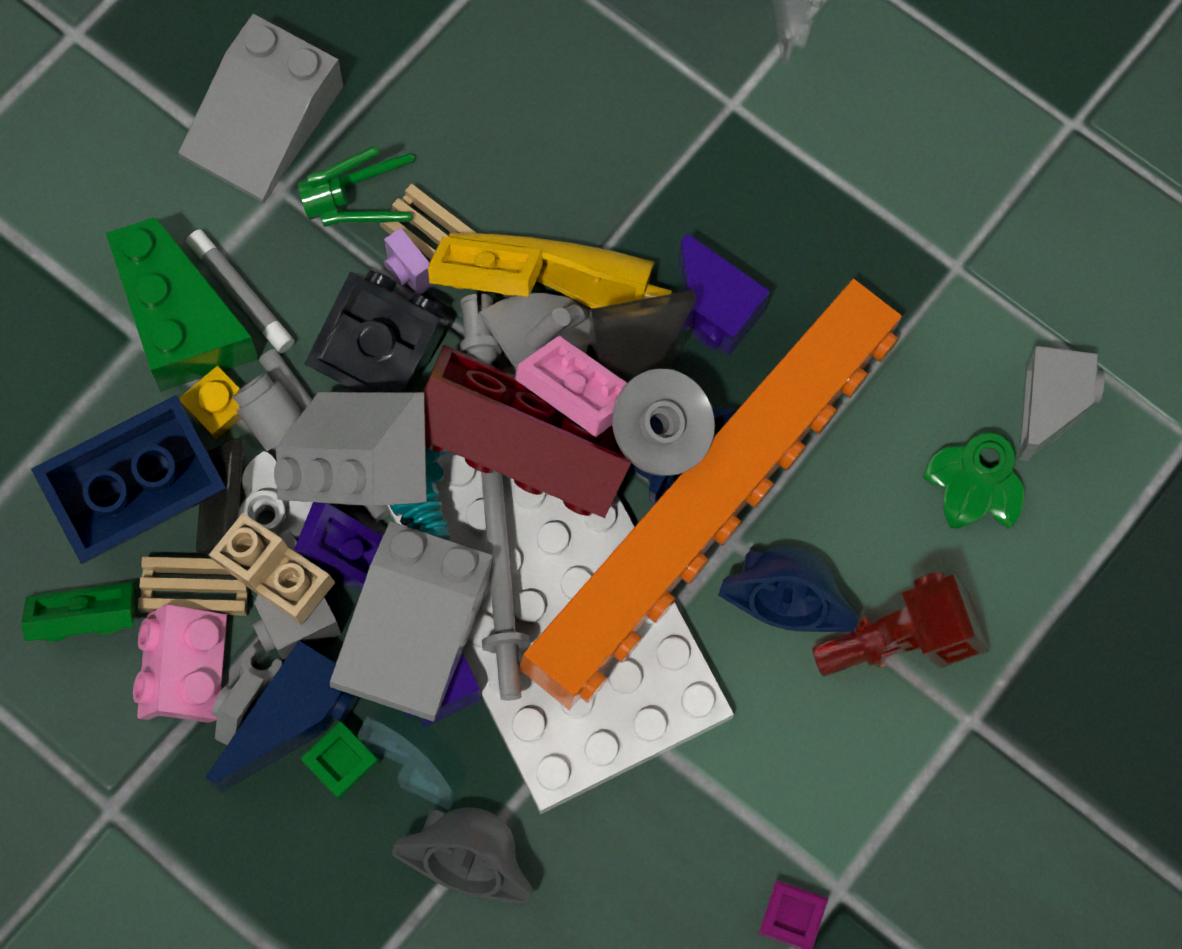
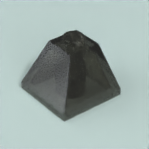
[589,290,696,382]

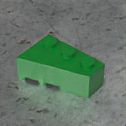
[106,217,259,392]

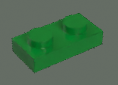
[21,582,136,642]

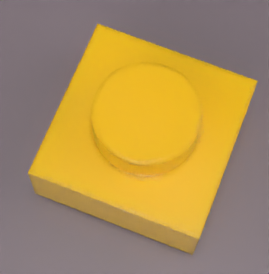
[178,365,241,441]

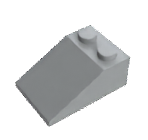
[178,14,343,204]
[330,522,493,722]

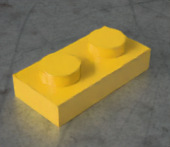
[428,237,542,297]

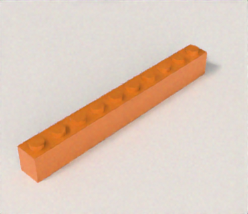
[519,278,902,710]

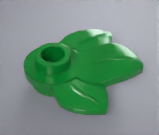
[923,433,1025,528]

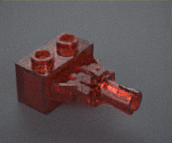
[812,572,990,677]

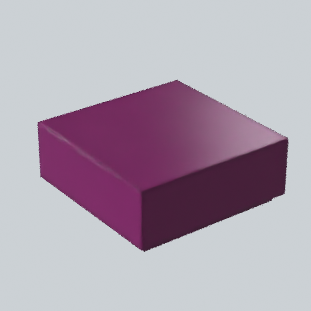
[758,880,828,949]

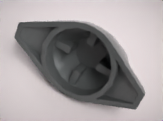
[391,807,533,905]

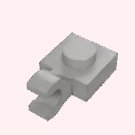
[212,646,282,745]

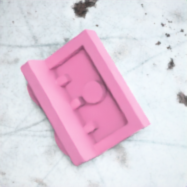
[133,604,227,723]

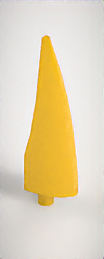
[449,233,672,322]

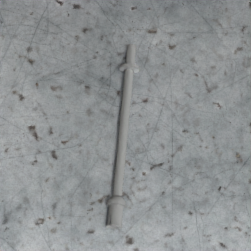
[460,294,531,701]

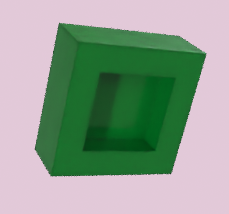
[300,721,379,801]

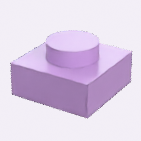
[384,228,434,294]

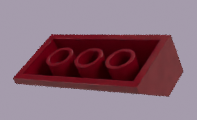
[423,344,631,518]

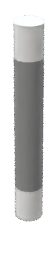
[186,229,295,353]

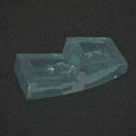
[357,716,454,810]

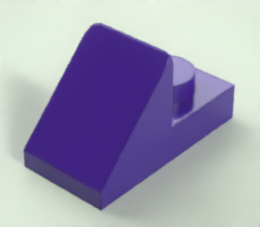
[294,502,383,590]

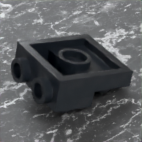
[304,268,449,392]

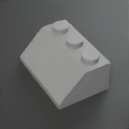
[274,392,426,506]

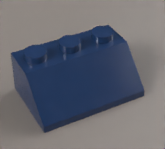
[31,395,227,564]

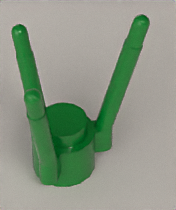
[298,146,415,227]

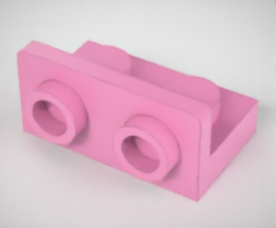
[515,336,627,437]

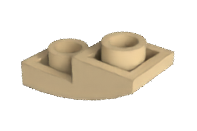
[209,513,335,625]

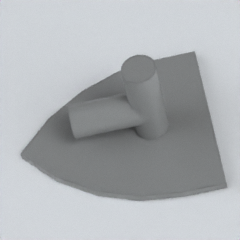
[479,293,593,371]

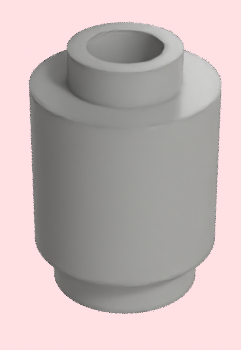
[232,372,303,451]

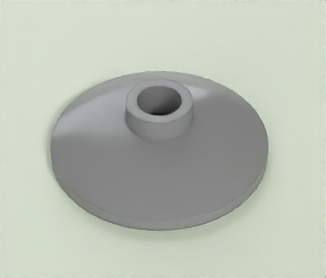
[612,369,715,476]

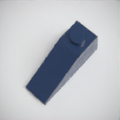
[205,641,358,793]

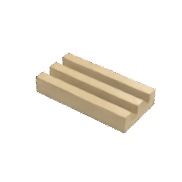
[379,184,476,263]
[138,557,249,616]

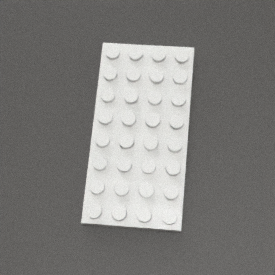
[387,366,734,814]

